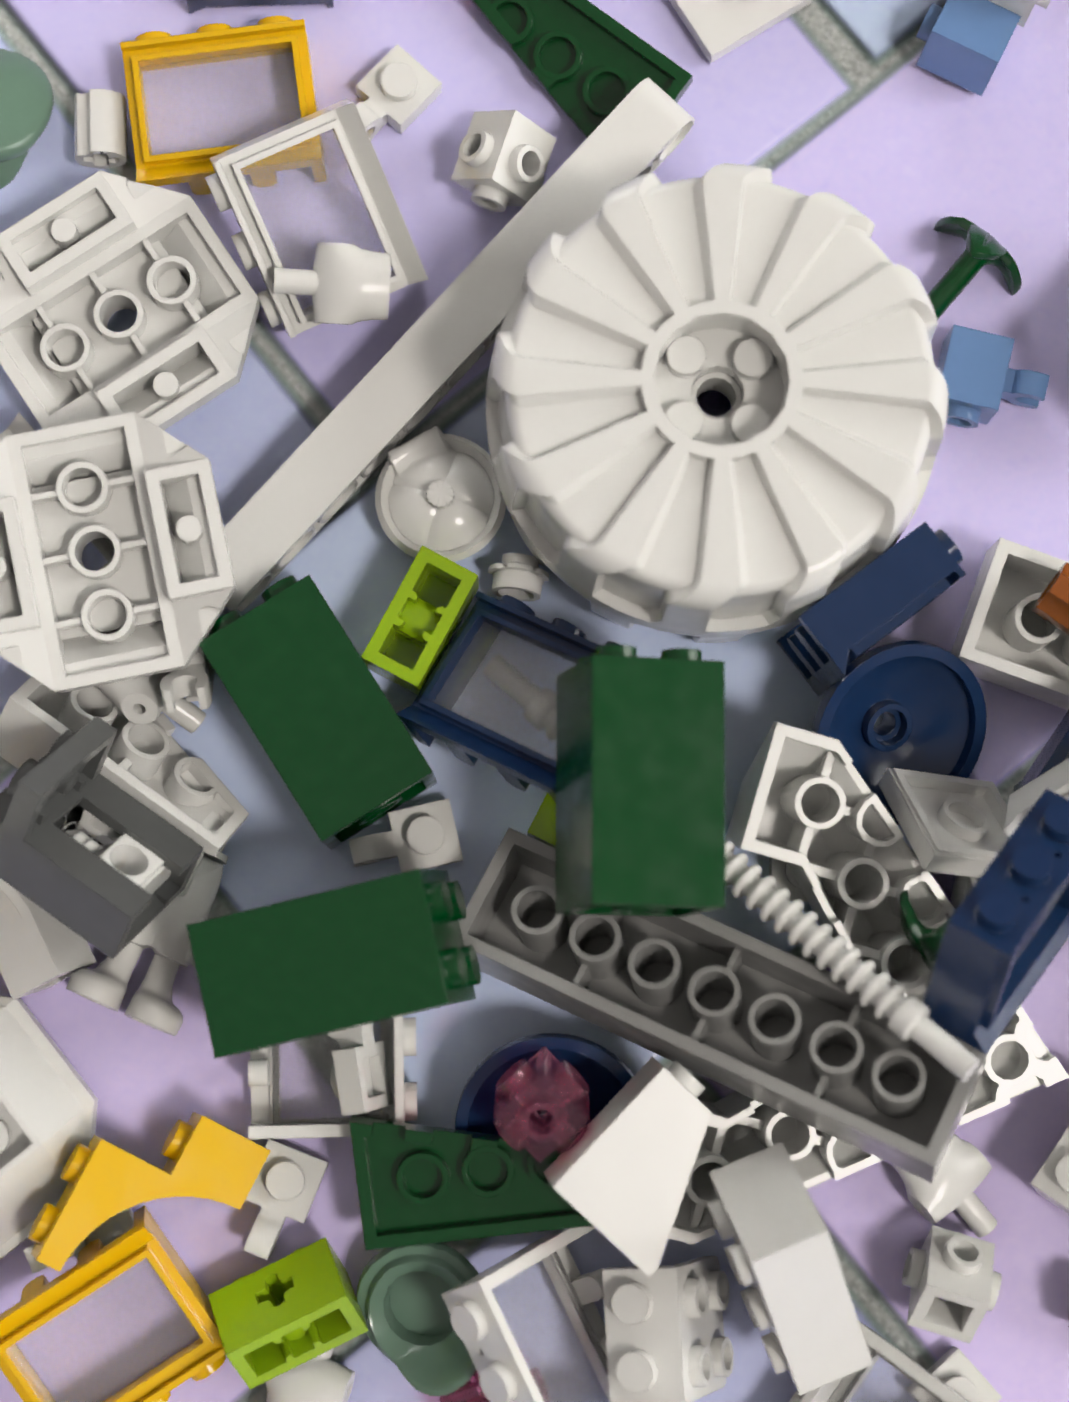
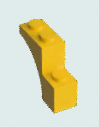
[28,1112,271,1272]

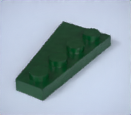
[471,0,693,139]
[349,1116,593,1251]

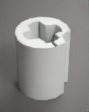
[74,89,127,169]

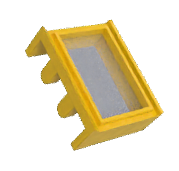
[120,16,327,195]
[0,1205,226,1402]

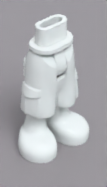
[66,844,228,1036]

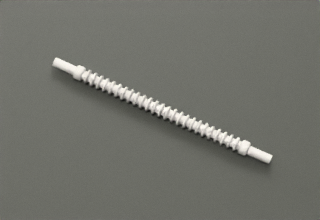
[484,657,980,1082]

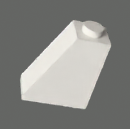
[544,1056,712,1277]

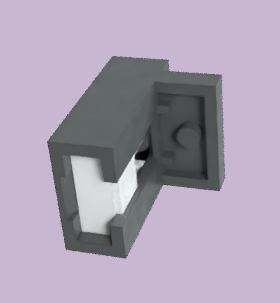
[0,716,203,959]

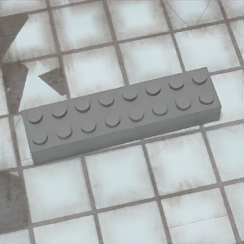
[459,828,988,1183]

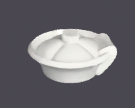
[375,425,506,562]

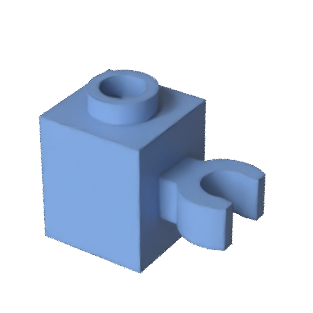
[916,0,1021,96]
[937,324,1050,428]

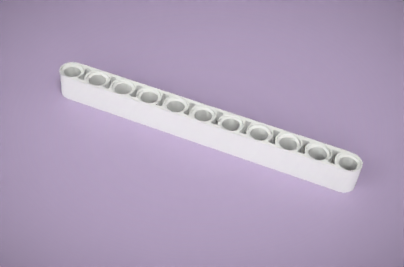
[224,77,695,612]

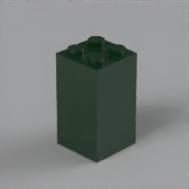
[199,575,437,850]
[555,645,726,917]
[186,868,481,1059]

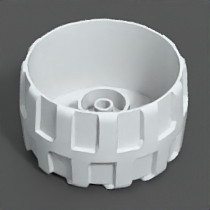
[486,163,949,643]

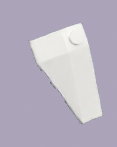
[0,677,249,857]

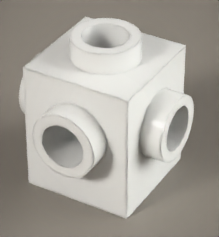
[451,110,557,212]
[902,1225,1002,1344]

